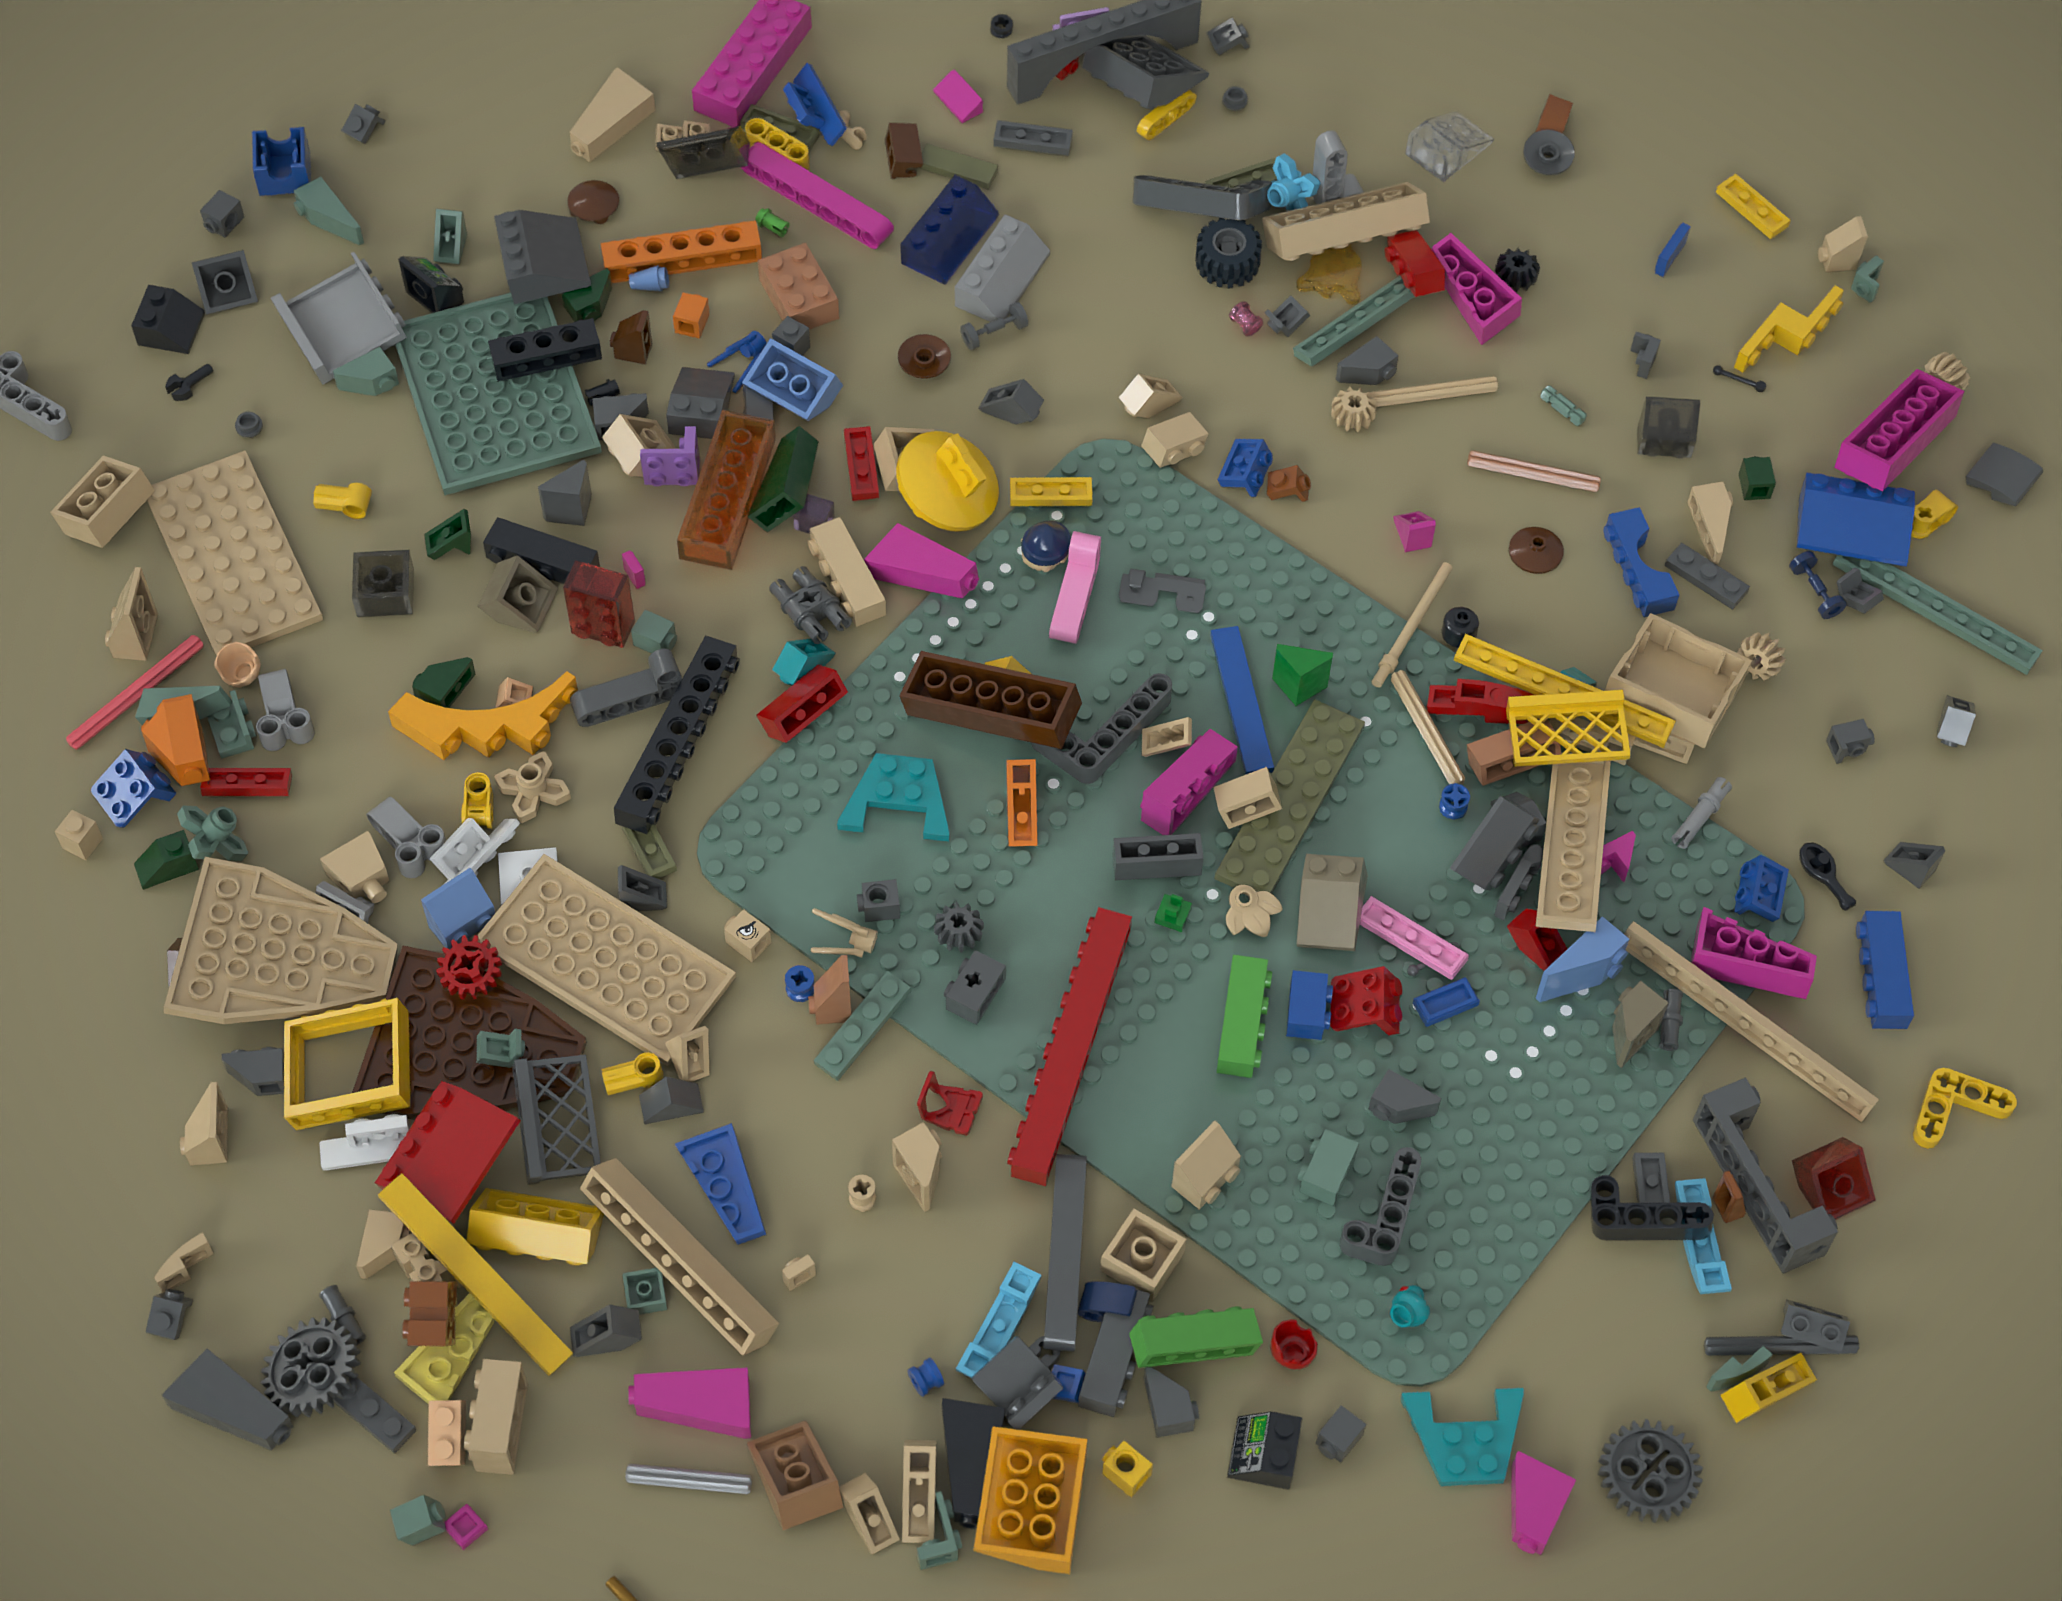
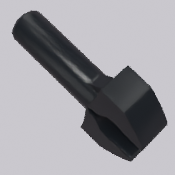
[165,364,213,401]

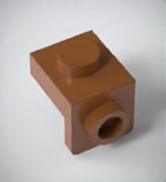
[1267,465,1311,502]

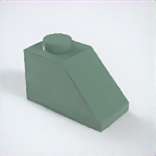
[332,347,399,396]

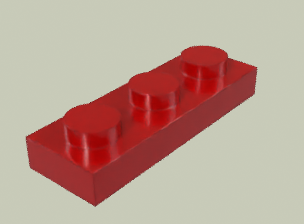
[844,426,879,501]
[200,768,292,796]

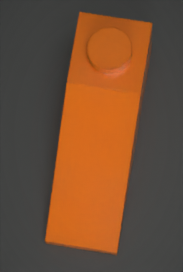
[1006,759,1037,847]

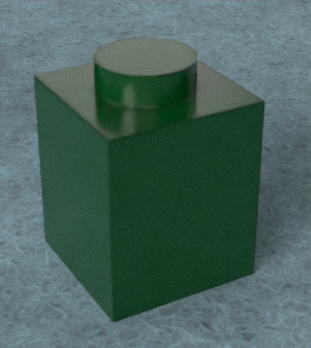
[1738,456,1776,500]

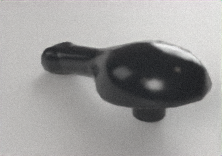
[1799,842,1856,911]

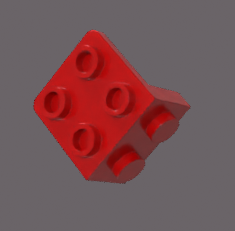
[1330,966,1402,1036]

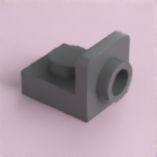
[1207,17,1249,55]
[1630,332,1661,379]

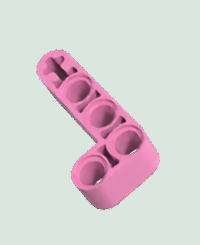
[1049,531,1101,644]

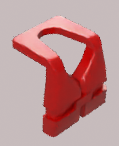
[917,1071,983,1136]

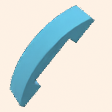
[1675,1178,1732,1294]
[956,1262,1041,1378]

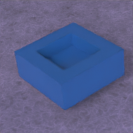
[1052,1364,1086,1403]

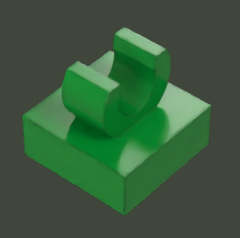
[1154,894,1192,932]

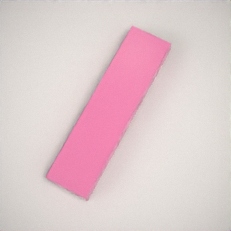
[1360,896,1469,980]

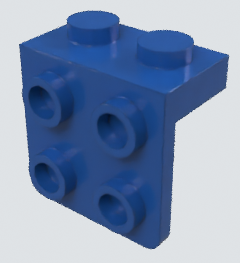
[91,749,177,828]

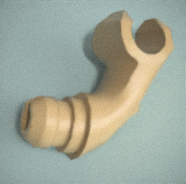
[839,110,866,150]

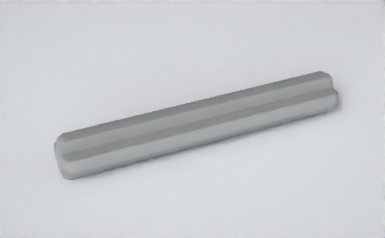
[626,1464,752,1494]

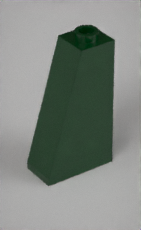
[747,426,819,533]

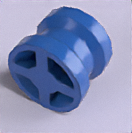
[1439,783,1470,820]
[785,965,815,1002]
[907,1357,945,1397]

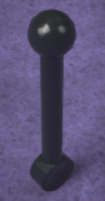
[1713,365,1766,393]

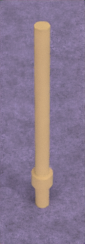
[1371,562,1452,688]

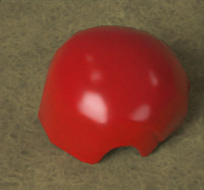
[1270,1319,1318,1370]

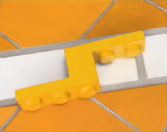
[1734,285,1844,373]

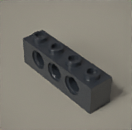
[488,318,602,382]

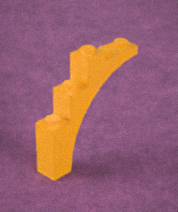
[388,671,578,760]

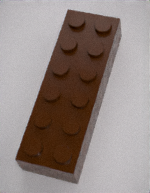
[899,651,1082,749]

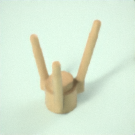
[811,908,878,958]

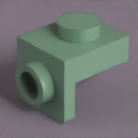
[1851,256,1884,303]
[477,1029,525,1068]

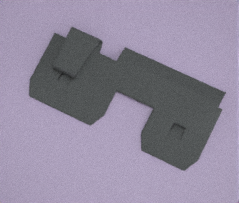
[1119,568,1206,613]

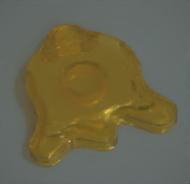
[1296,243,1362,305]

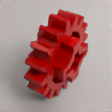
[436,935,502,1000]

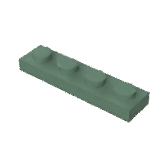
[813,971,912,1081]

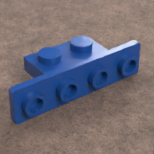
[783,63,847,146]

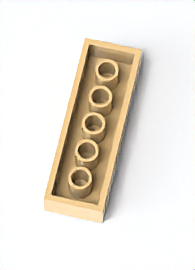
[1262,182,1430,261]

